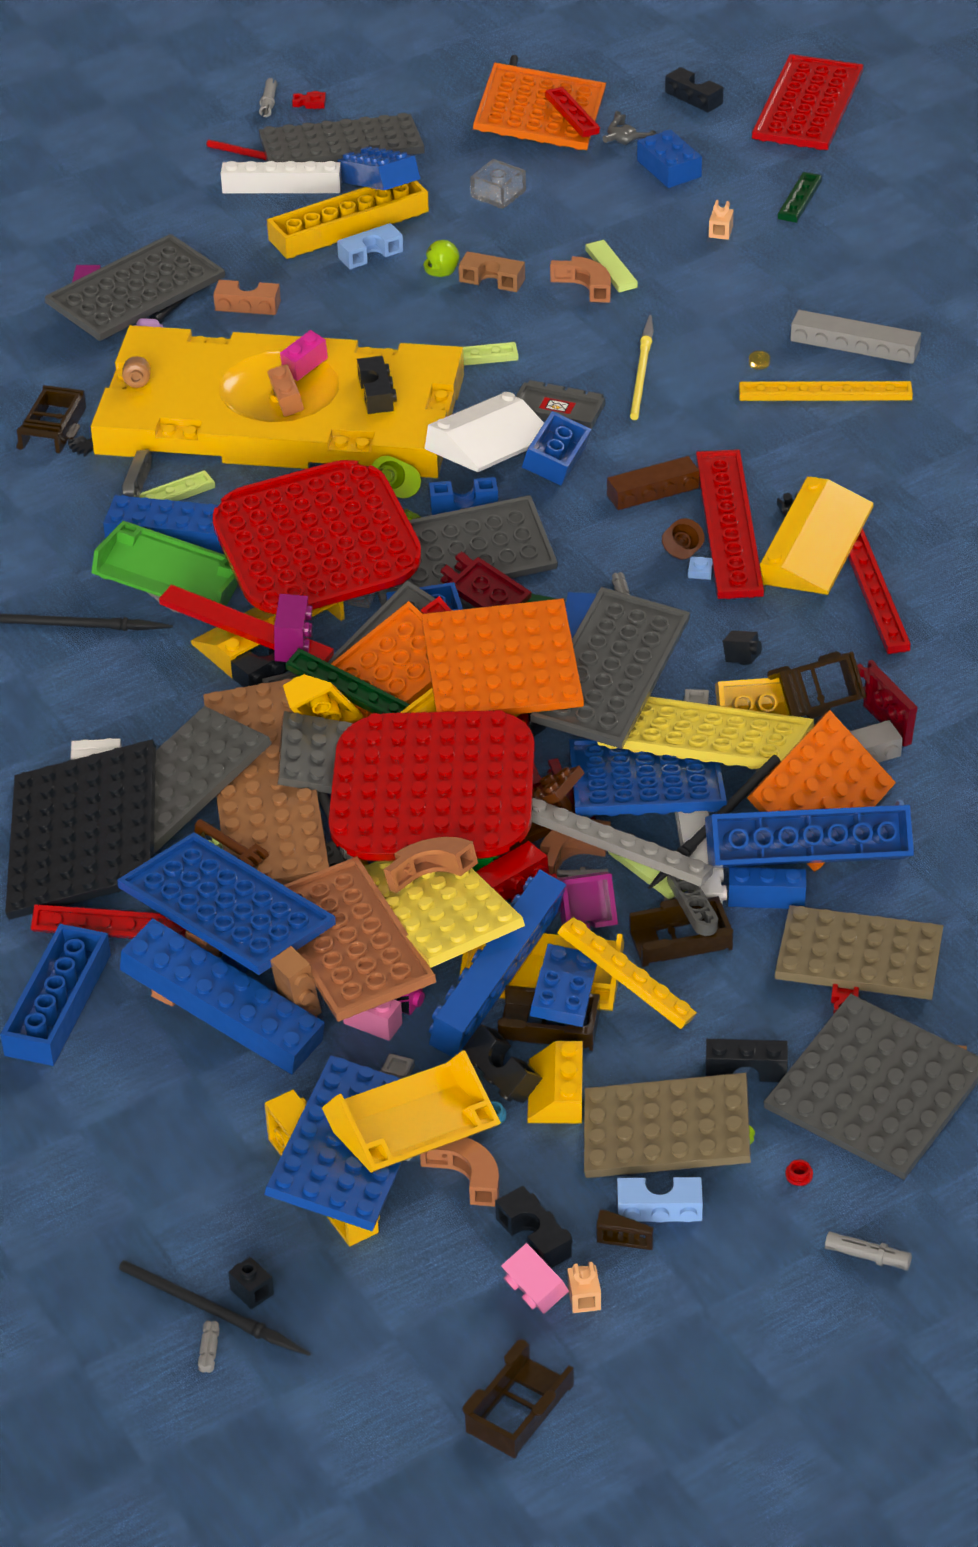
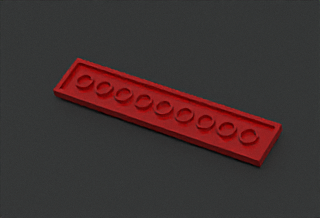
[696,450,764,599]

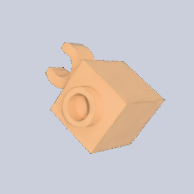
[709,200,734,240]
[567,1262,601,1313]

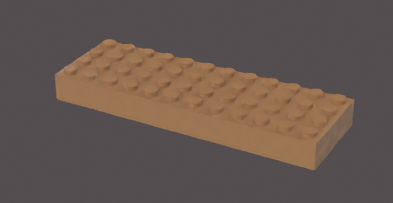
[203,679,329,885]

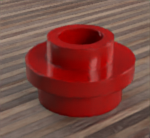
[785,1160,813,1186]

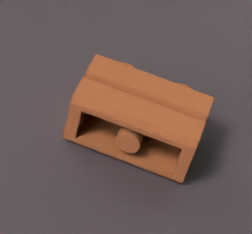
[267,364,304,416]

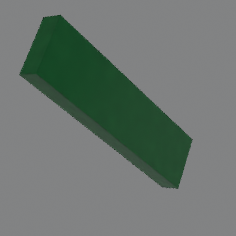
[778,172,822,223]

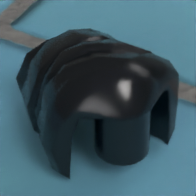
[777,492,798,517]

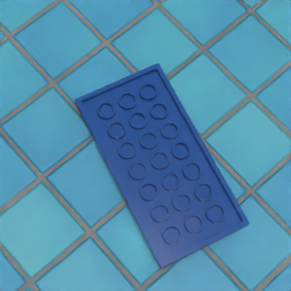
[117,832,336,975]
[264,1055,403,1231]

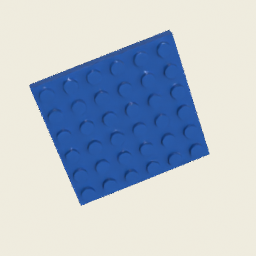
[569,738,727,818]

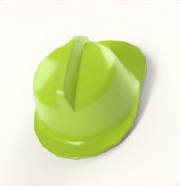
[372,456,421,498]

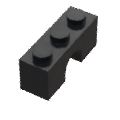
[665,67,724,113]
[357,356,397,414]
[231,648,289,687]
[463,1024,542,1103]
[706,1038,788,1082]
[495,1186,573,1268]

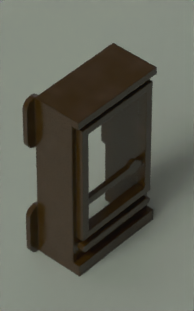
[16,385,86,454]
[767,651,866,719]
[629,896,733,967]
[498,985,600,1051]
[462,1339,574,1459]

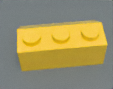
[283,674,364,723]
[715,678,790,715]
[527,1041,583,1123]

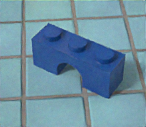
[429,477,498,515]

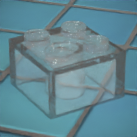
[470,159,526,209]

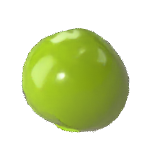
[423,240,459,277]

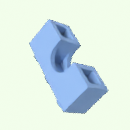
[337,223,403,269]
[617,1177,703,1222]

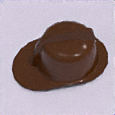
[662,518,705,559]

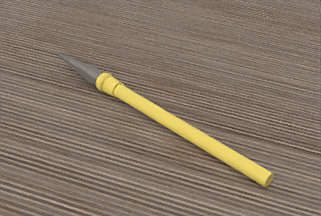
[630,315,654,420]

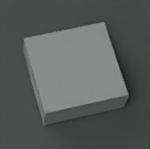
[684,689,709,704]
[380,1053,415,1079]

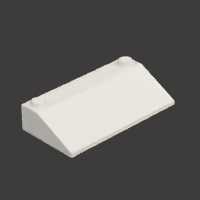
[425,392,544,472]

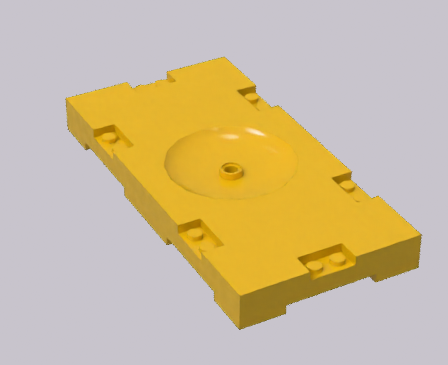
[91,325,464,478]

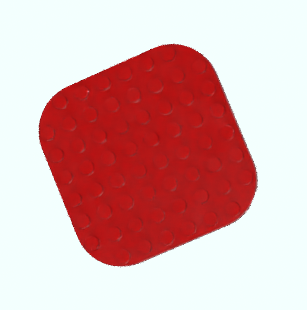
[213,460,421,614]
[329,710,535,861]

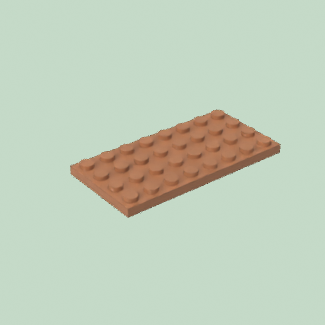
[284,856,436,1022]

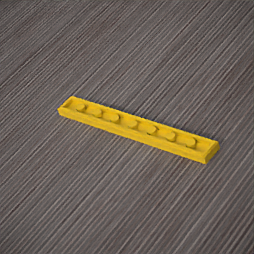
[739,381,913,401]

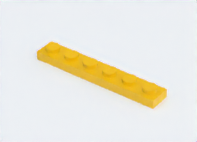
[557,917,697,1029]

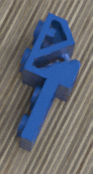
[530,944,597,1027]

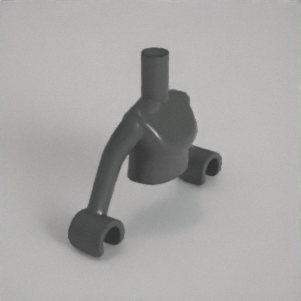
[603,111,656,145]

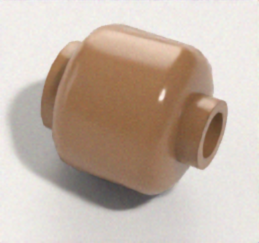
[122,356,151,388]

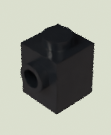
[723,631,762,665]
[228,1257,274,1310]

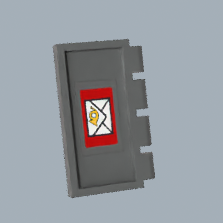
[515,380,605,429]

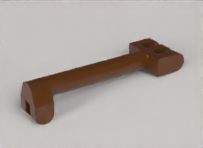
[194,819,269,868]

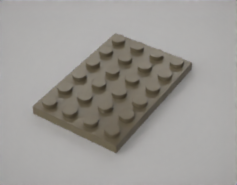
[775,905,944,1000]
[584,1073,751,1178]

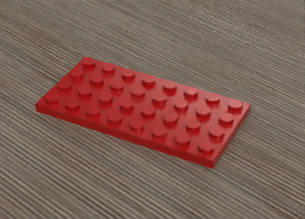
[752,54,864,150]

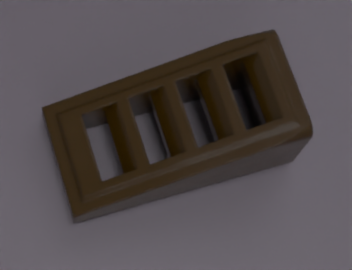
[597,1209,654,1250]

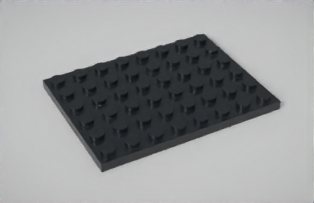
[5,739,156,920]

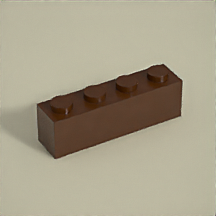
[607,456,699,510]

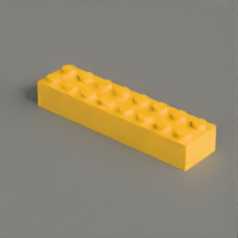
[267,180,429,259]

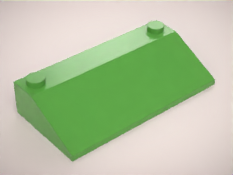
[92,521,238,606]

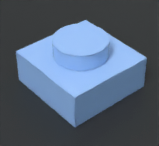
[688,557,713,580]

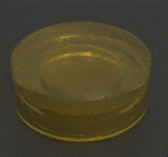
[749,351,770,369]

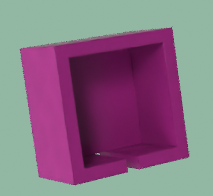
[274,594,312,662]
[558,872,618,929]

